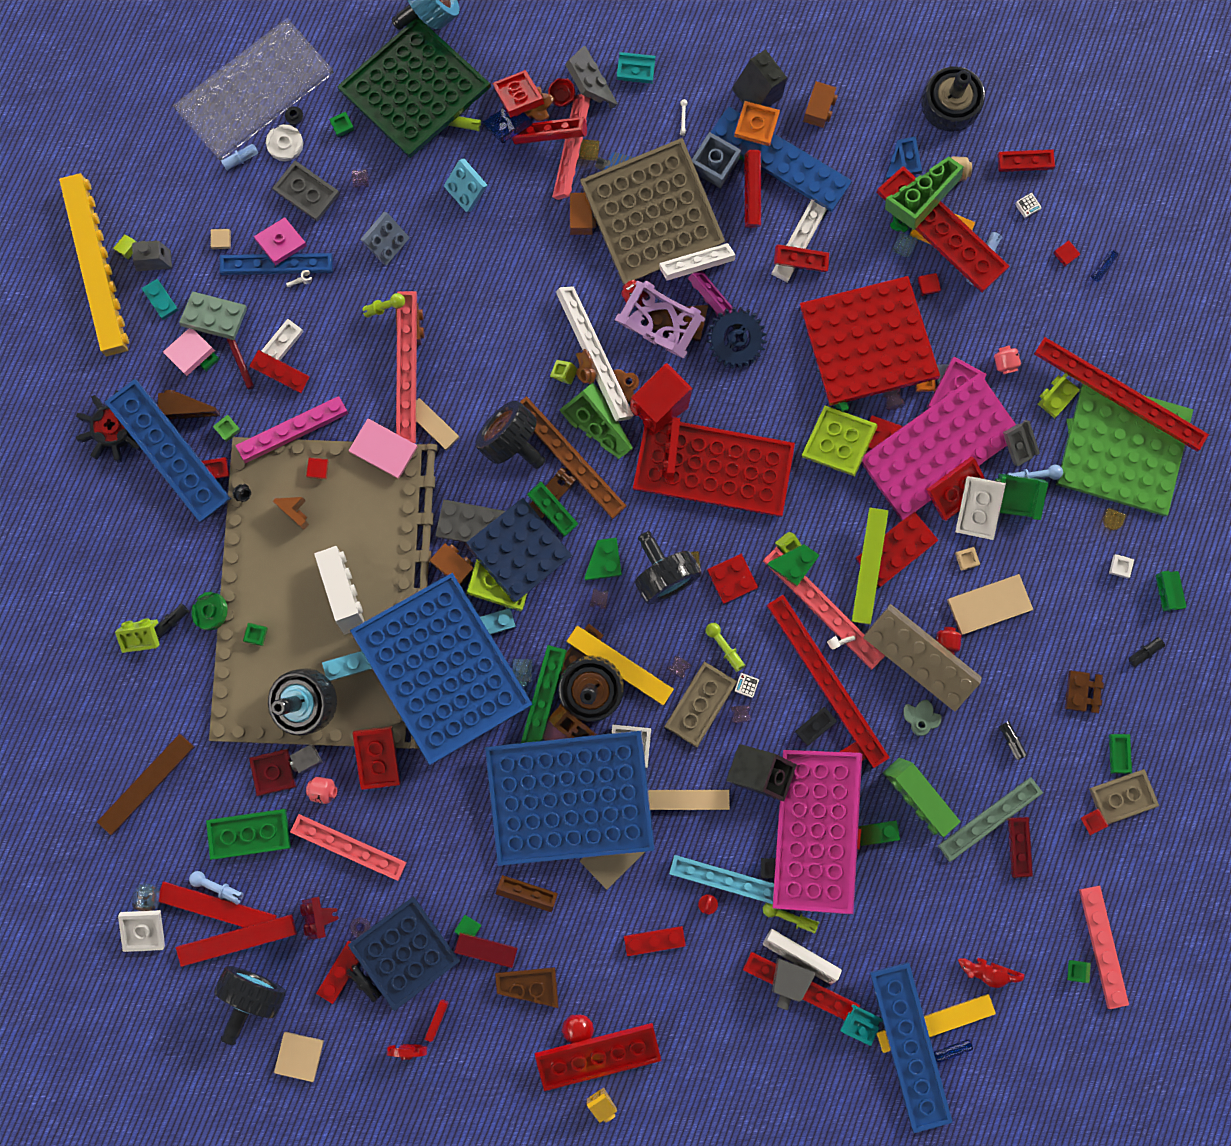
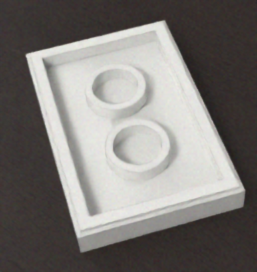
[955,476,1006,540]

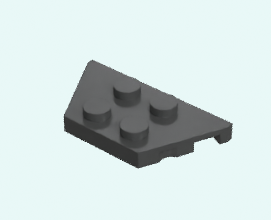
[565,46,618,108]

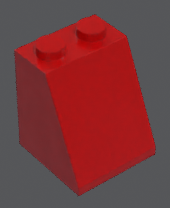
[630,363,692,433]

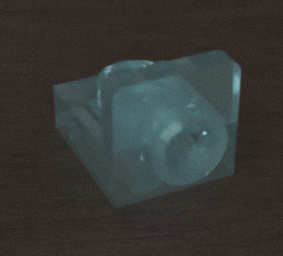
[512,659,533,687]

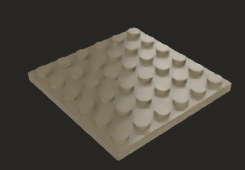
[580,138,725,285]

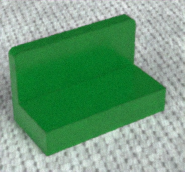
[1155,571,1186,612]

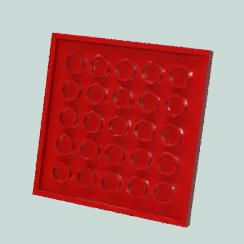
[800,276,940,406]

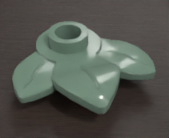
[903,699,942,736]

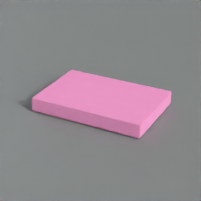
[348,419,418,479]

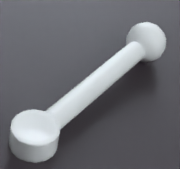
[680,99,687,136]

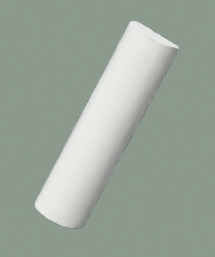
[763,929,842,985]

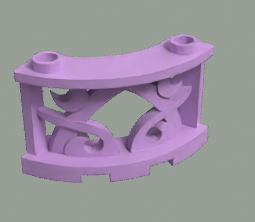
[615,281,705,358]

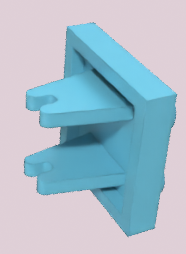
[444,159,488,212]

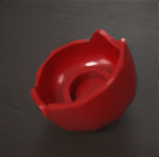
[548,78,576,107]
[561,1014,594,1044]

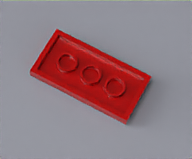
[855,512,938,588]

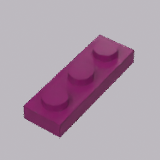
[688,270,732,316]

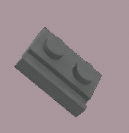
[1003,420,1040,466]

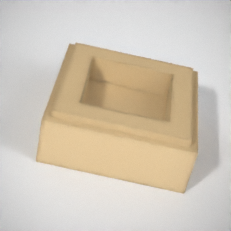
[211,229,231,249]
[955,547,980,571]

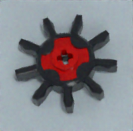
[76,390,141,463]

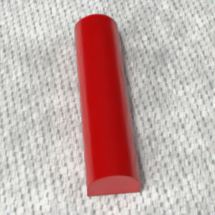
[512,117,587,145]
[744,150,761,228]

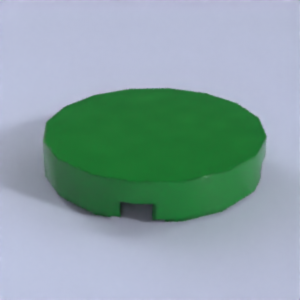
[192,592,228,631]

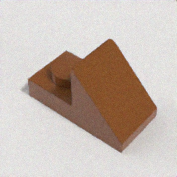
[273,497,309,530]

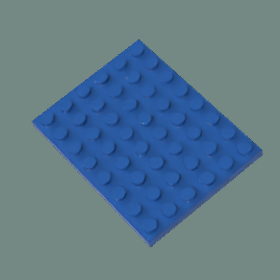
[350,573,533,766]
[485,730,655,866]

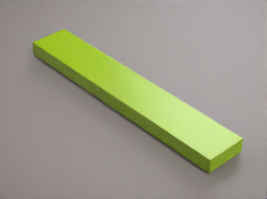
[852,508,889,624]

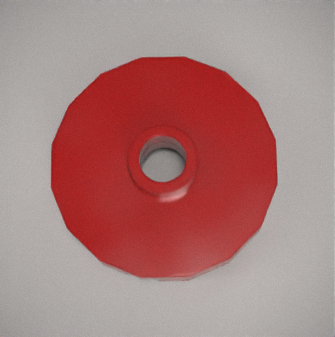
[386,1044,427,1060]

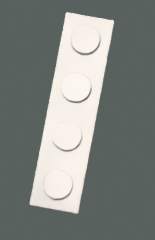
[660,243,735,280]

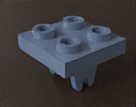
[360,212,410,266]

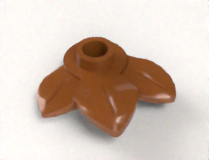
[521,87,554,121]
[576,349,596,384]
[613,369,639,403]

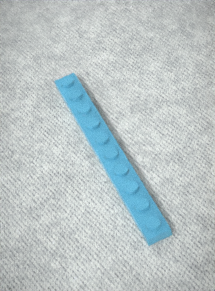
[322,608,516,681]

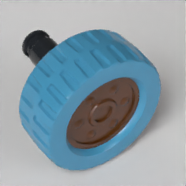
[392,0,459,30]

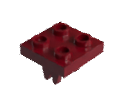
[300,897,339,940]

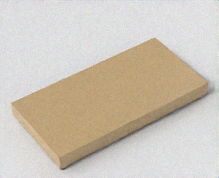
[947,574,1033,635]

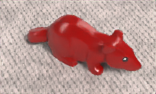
[958,958,1024,988]

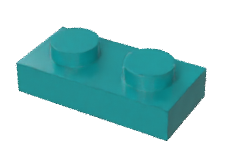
[141,279,179,320]

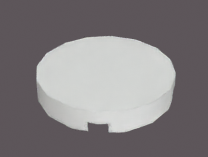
[266,125,303,161]

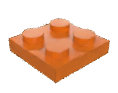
[734,101,780,146]

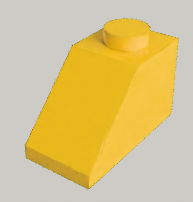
[587,1087,617,1123]

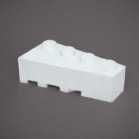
[314,546,364,635]

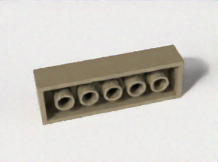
[863,604,982,711]

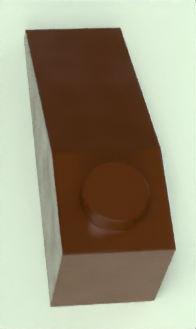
[158,390,220,420]
[549,704,598,738]

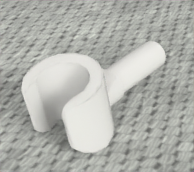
[286,270,312,287]
[827,635,856,649]

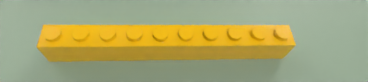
[59,173,129,357]

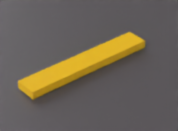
[566,626,674,705]
[876,994,996,1053]

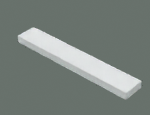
[771,199,827,283]

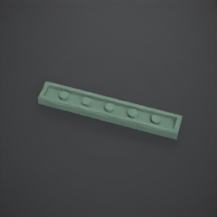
[937,777,1043,862]

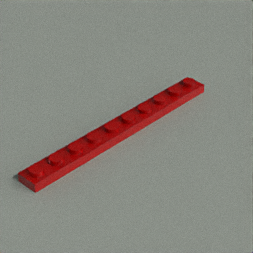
[1034,337,1209,452]
[766,595,890,769]

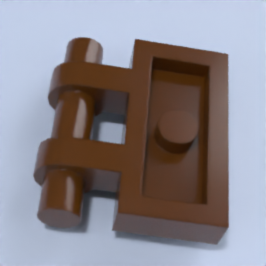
[1065,670,1104,714]

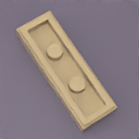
[416,398,460,451]

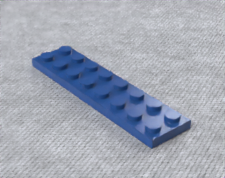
[711,106,852,212]
[105,379,231,523]
[869,962,953,1133]

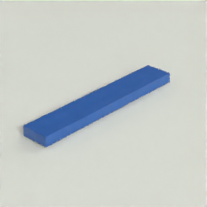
[220,253,333,275]

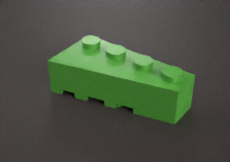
[885,156,964,230]
[882,757,961,838]

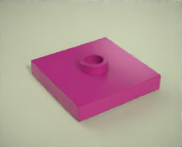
[254,218,306,265]

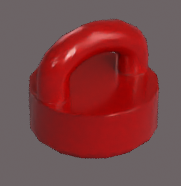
[698,894,718,914]

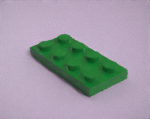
[206,809,291,860]

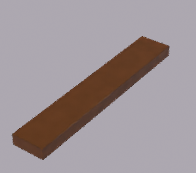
[97,734,195,835]

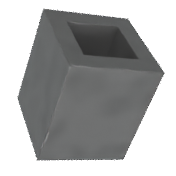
[290,744,323,774]

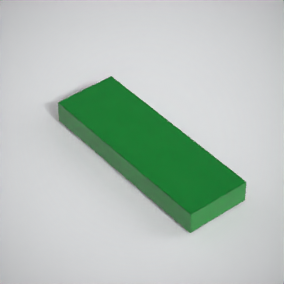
[526,481,578,537]

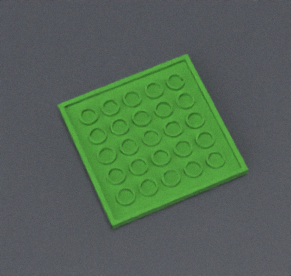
[1056,383,1193,517]

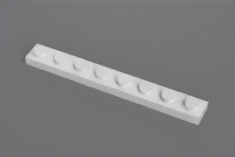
[556,286,634,421]

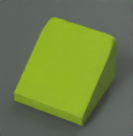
[113,234,137,260]
[550,360,577,385]
[775,532,801,554]

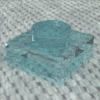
[892,232,917,258]

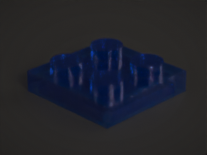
[483,108,532,144]

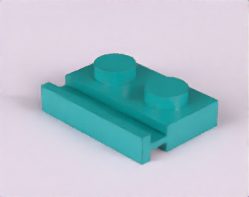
[617,52,656,84]
[840,1004,882,1046]

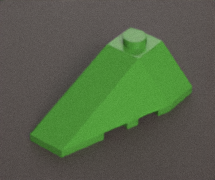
[560,383,633,459]

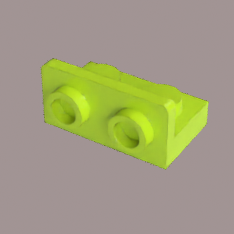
[1038,373,1080,419]
[115,618,160,653]

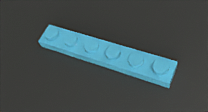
[669,855,774,904]

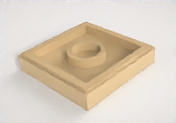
[274,1032,324,1082]

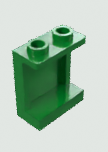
[995,474,1048,520]

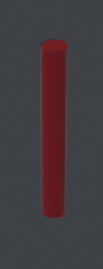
[227,338,254,390]

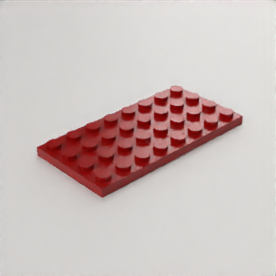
[633,421,795,517]

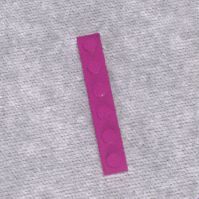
[235,396,348,463]

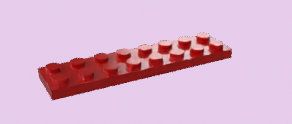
[876,166,1010,293]

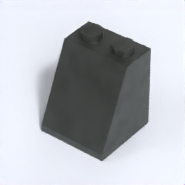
[732,49,787,107]
[726,744,797,801]

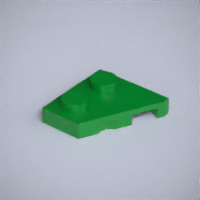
[585,537,622,581]
[767,544,819,587]

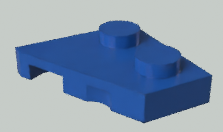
[886,136,922,180]

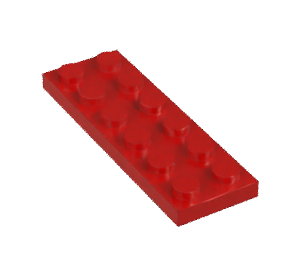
[535,1023,661,1091]

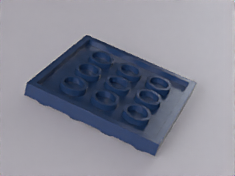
[465,498,572,603]
[348,896,460,1011]

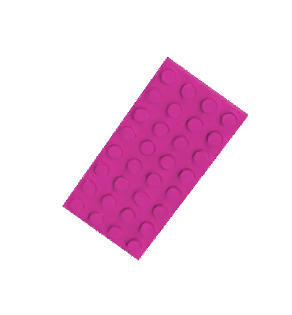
[861,372,1016,521]
[773,750,862,915]

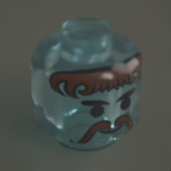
[132,883,160,911]

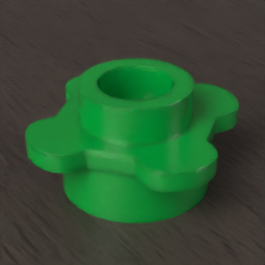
[890,215,908,232]

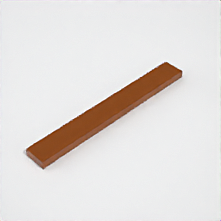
[520,396,627,520]

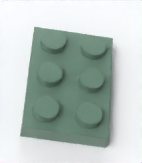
[179,291,247,340]

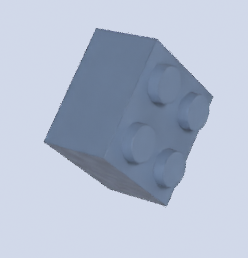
[692,132,741,189]

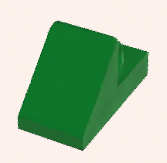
[858,820,900,846]

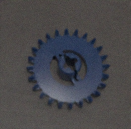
[706,307,767,369]

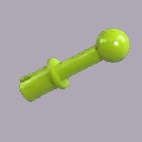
[362,293,405,318]
[705,623,746,672]
[763,903,819,934]

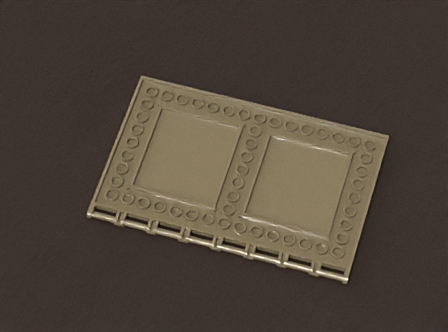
[209,437,437,749]

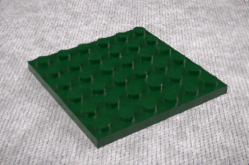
[337,17,491,158]

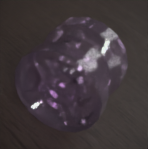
[352,168,369,188]
[590,588,609,610]
[667,656,691,679]
[731,705,752,723]

